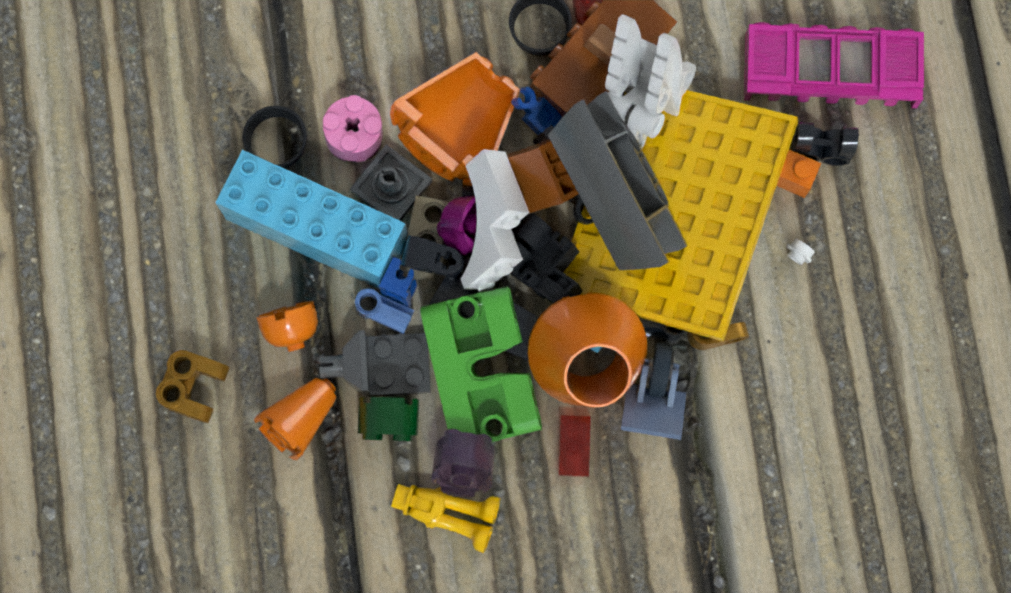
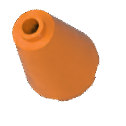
[254,378,337,461]

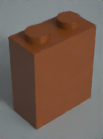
[507,140,579,214]

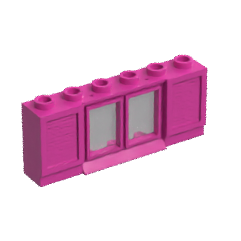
[744,22,924,108]

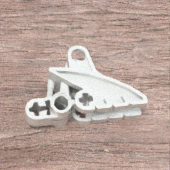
[605,14,696,149]

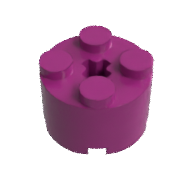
[437,195,477,256]

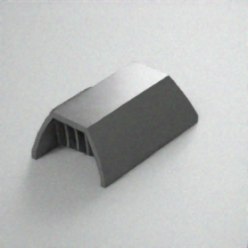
[548,91,688,270]

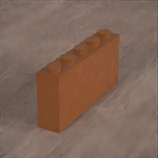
[529,0,677,117]

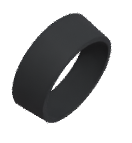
[509,0,572,56]
[242,106,307,169]

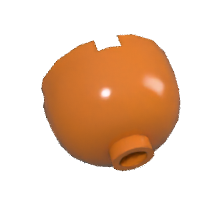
[256,301,318,352]

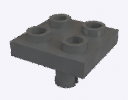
[350,144,433,221]

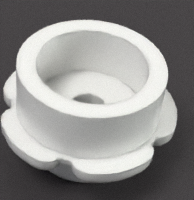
[787,239,815,265]

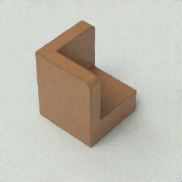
[583,24,616,66]

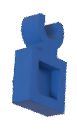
[511,87,562,136]

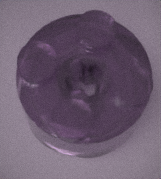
[431,429,495,498]

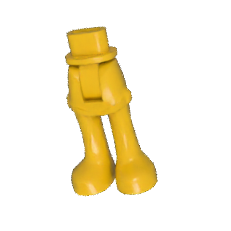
[391,484,501,553]

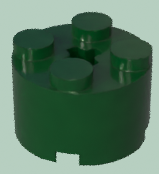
[357,397,419,442]

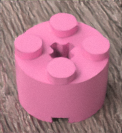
[323,95,383,162]

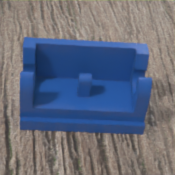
[379,257,417,308]

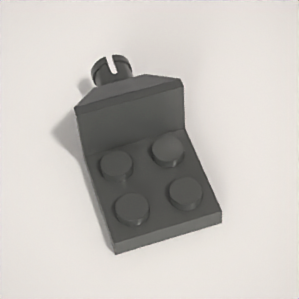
[319,330,431,397]

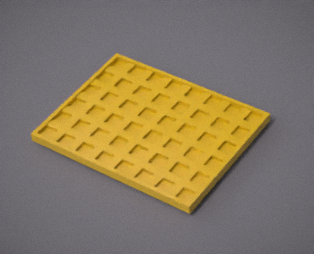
[563,90,798,341]

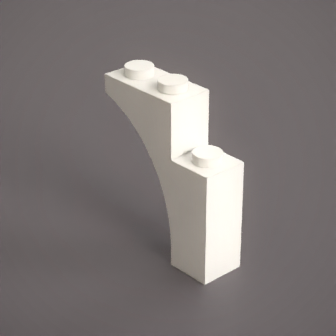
[461,149,529,292]

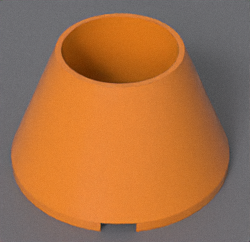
[527,292,648,407]

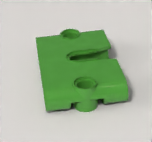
[420,286,542,450]

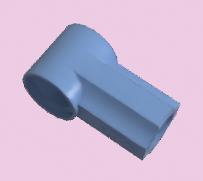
[355,288,414,334]

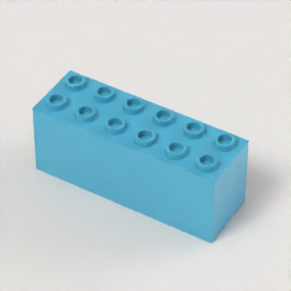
[215,150,408,289]

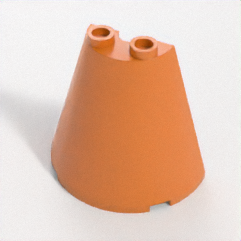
[390,52,520,186]

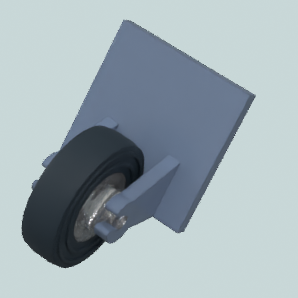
[621,343,686,440]

